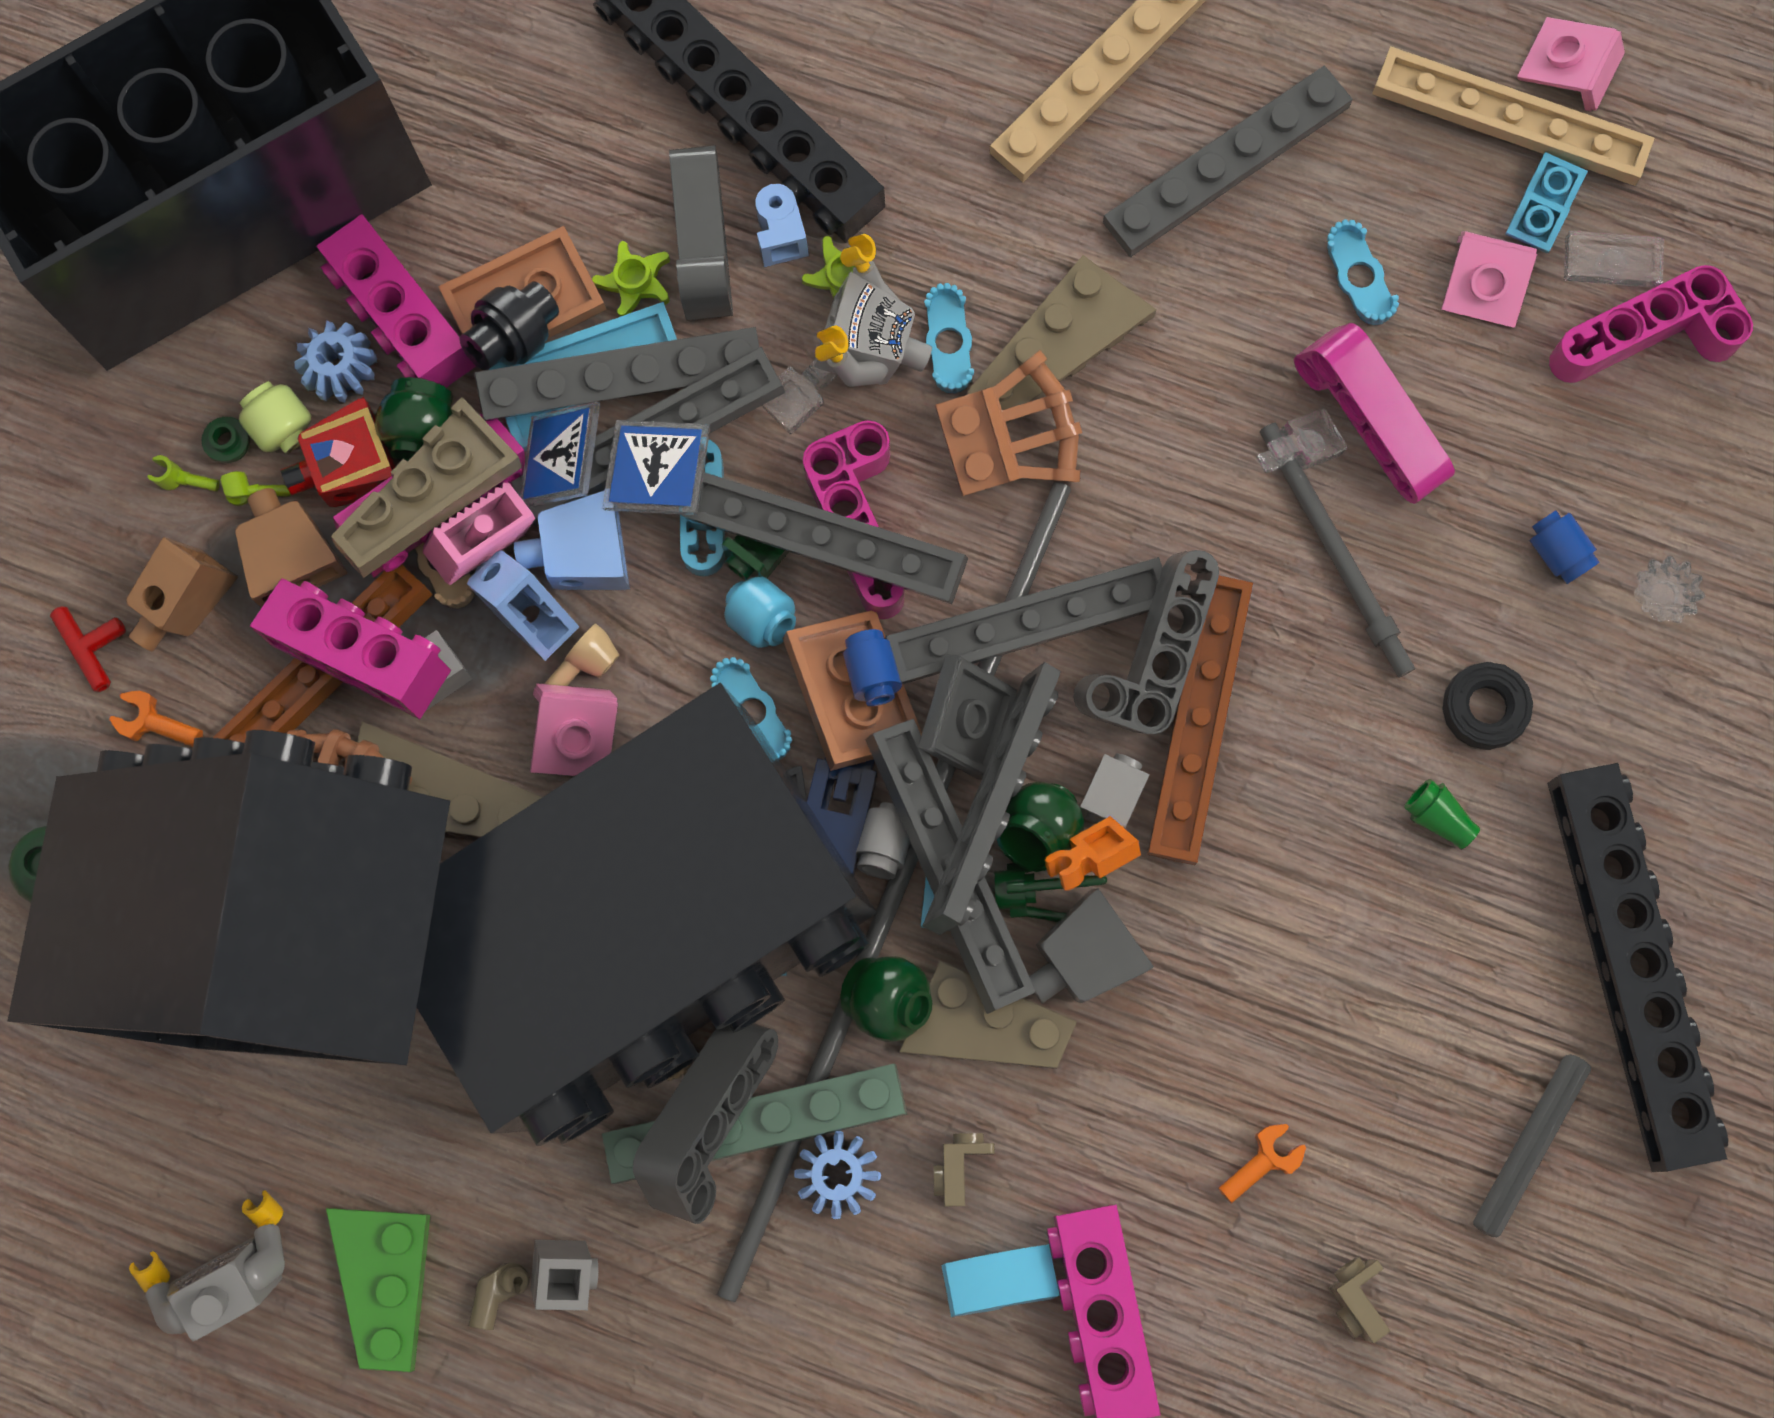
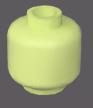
[239,381,311,454]

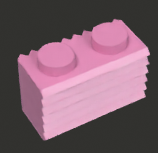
[423,482,535,585]

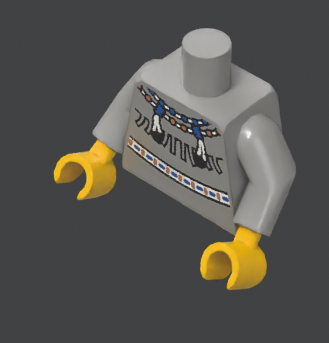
[813,234,932,387]
[129,1190,285,1342]

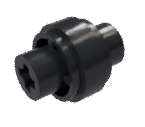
[459,281,559,371]

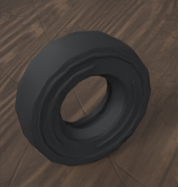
[1442,662,1533,750]

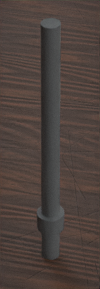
[1260,423,1415,678]

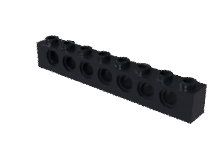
[593,0,885,243]
[1547,763,1728,1172]

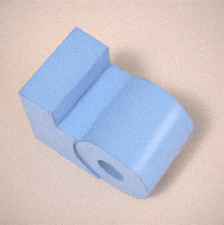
[755,184,809,267]

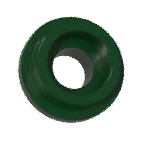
[201,417,250,463]

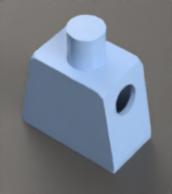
[514,489,630,590]
[467,550,579,661]

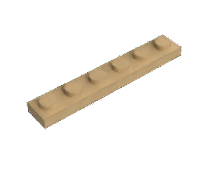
[990,0,1206,182]
[1372,46,1655,186]

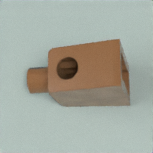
[235,488,348,608]
[126,537,238,652]

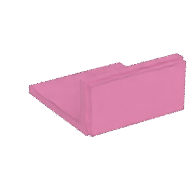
[1517,17,1625,112]
[1441,231,1537,328]
[530,683,618,776]

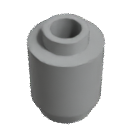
[856,802,910,880]

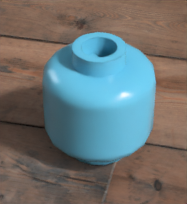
[724,576,796,648]

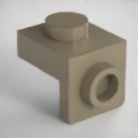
[934,1133,995,1207]
[1328,1257,1391,1343]

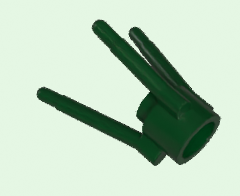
[994,863,1108,922]

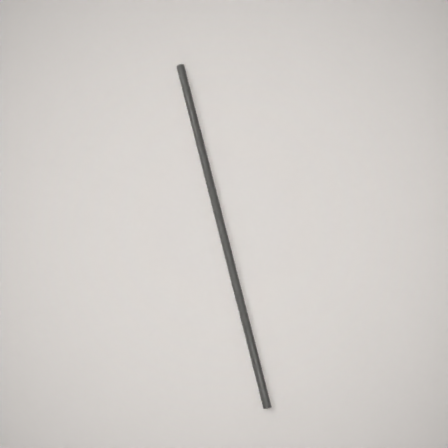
[717,482,1071,1302]

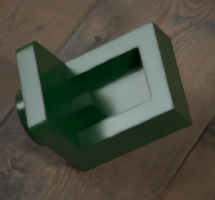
[721,535,789,581]

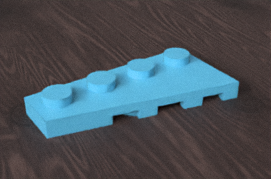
[489,302,677,452]

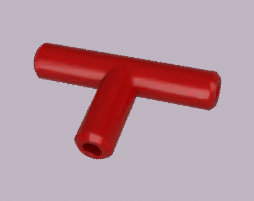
[50,606,126,692]

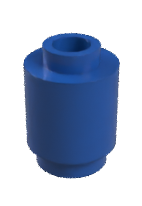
[1529,510,1600,584]
[843,629,902,706]

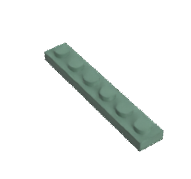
[602,1064,908,1184]

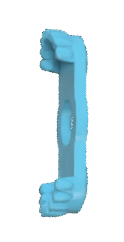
[1327,219,1399,325]
[924,283,974,394]
[710,657,792,759]

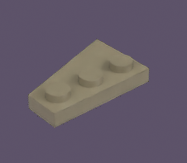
[900,961,1077,1069]

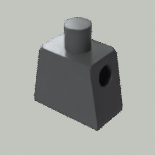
[1029,888,1154,1004]

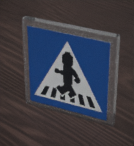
[520,401,600,507]
[602,420,710,515]

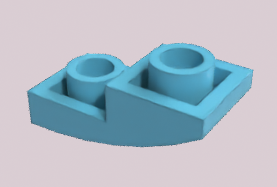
[1505,152,1588,253]
[941,1244,1060,1317]

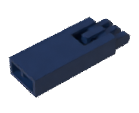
[807,757,878,876]

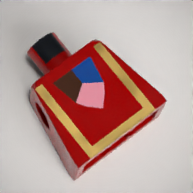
[281,397,396,507]

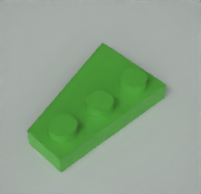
[326,1208,430,1372]

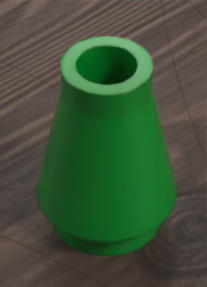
[1404,779,1480,850]

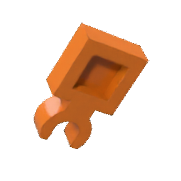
[1045,816,1141,891]

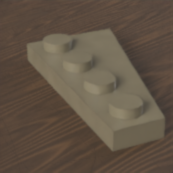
[966,255,1157,424]
[331,397,522,578]
[357,721,542,839]

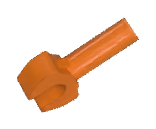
[109,690,203,747]
[1218,1124,1306,1204]

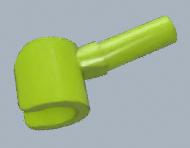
[147,455,220,492]
[220,471,291,506]

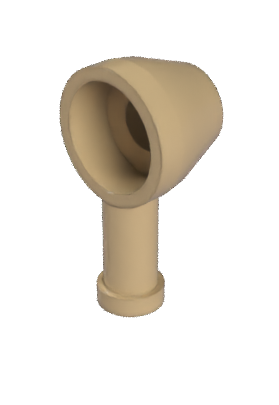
[544,623,620,686]

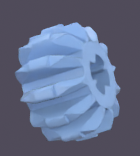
[294,320,377,403]
[794,1131,881,1219]

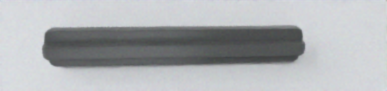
[1473,1054,1591,1238]

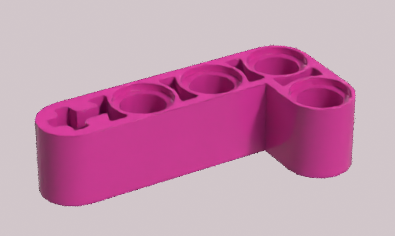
[1549,265,1753,383]
[1294,323,1455,504]
[803,420,905,620]

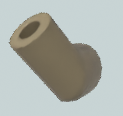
[468,1263,529,1330]

